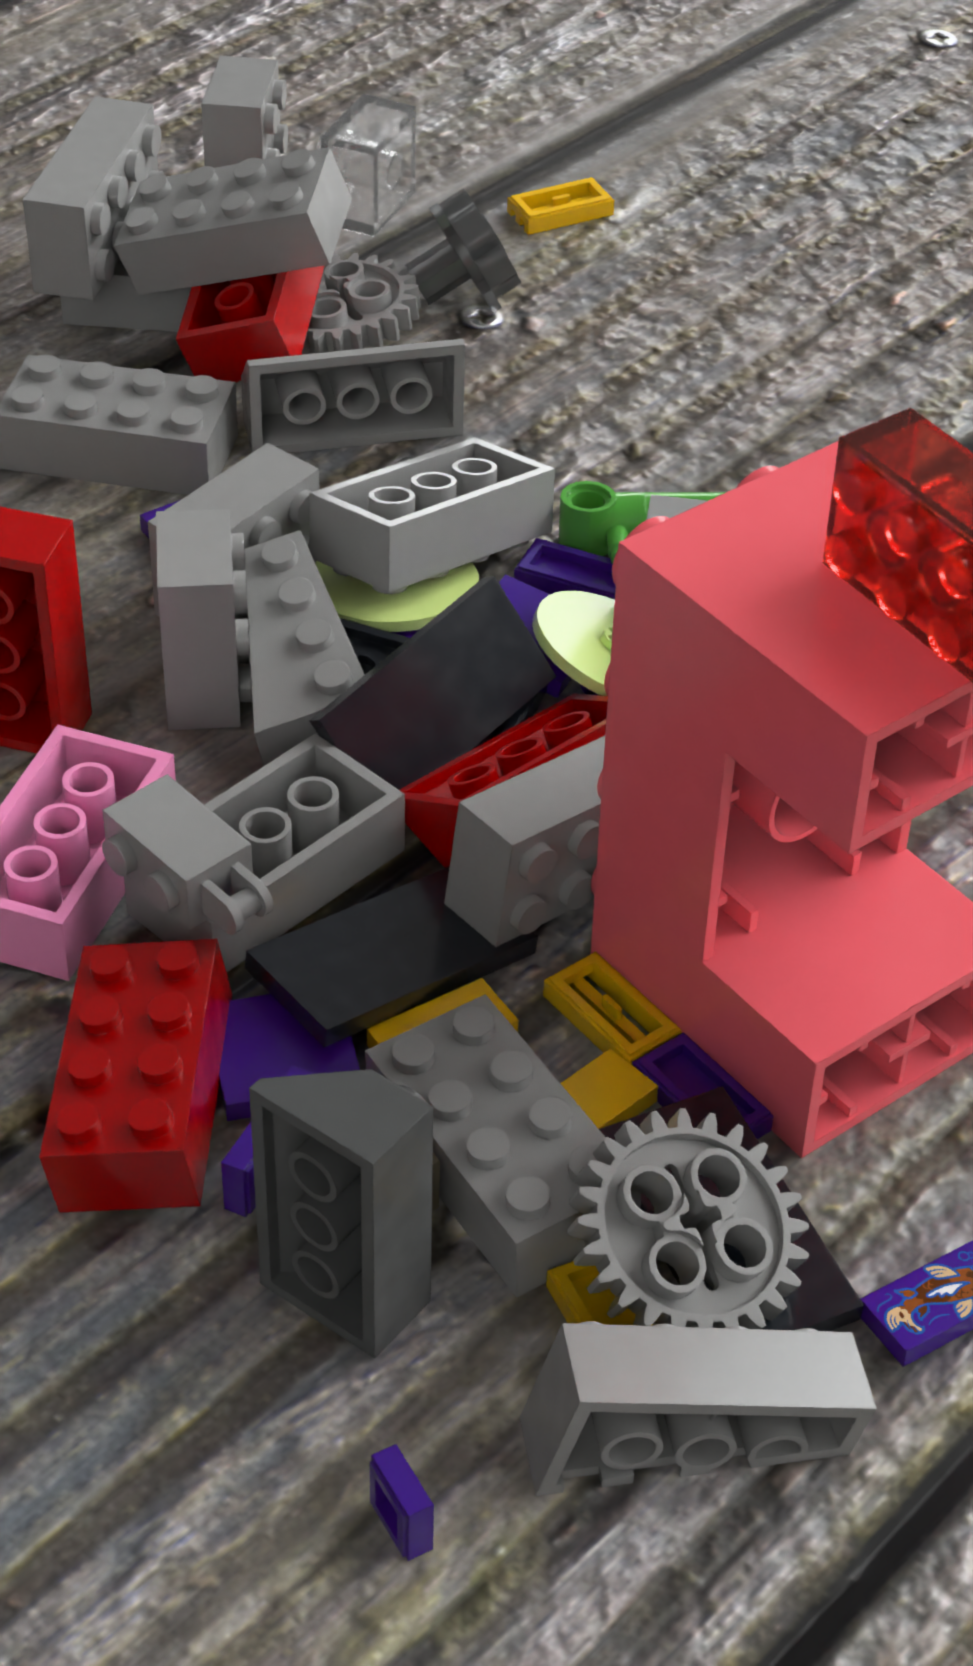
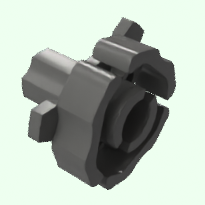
[404,188,522,313]

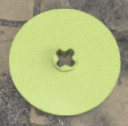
[315,561,479,632]
[532,591,615,696]

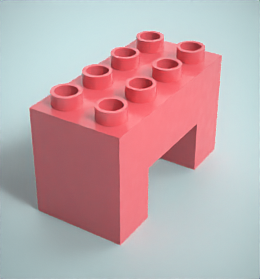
[590,439,973,1158]

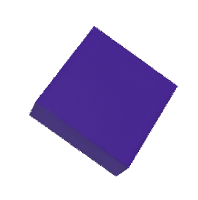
[369,1444,434,1561]

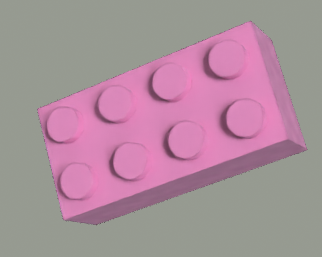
[0,724,176,981]

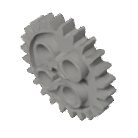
[301,253,421,355]
[567,1108,809,1329]

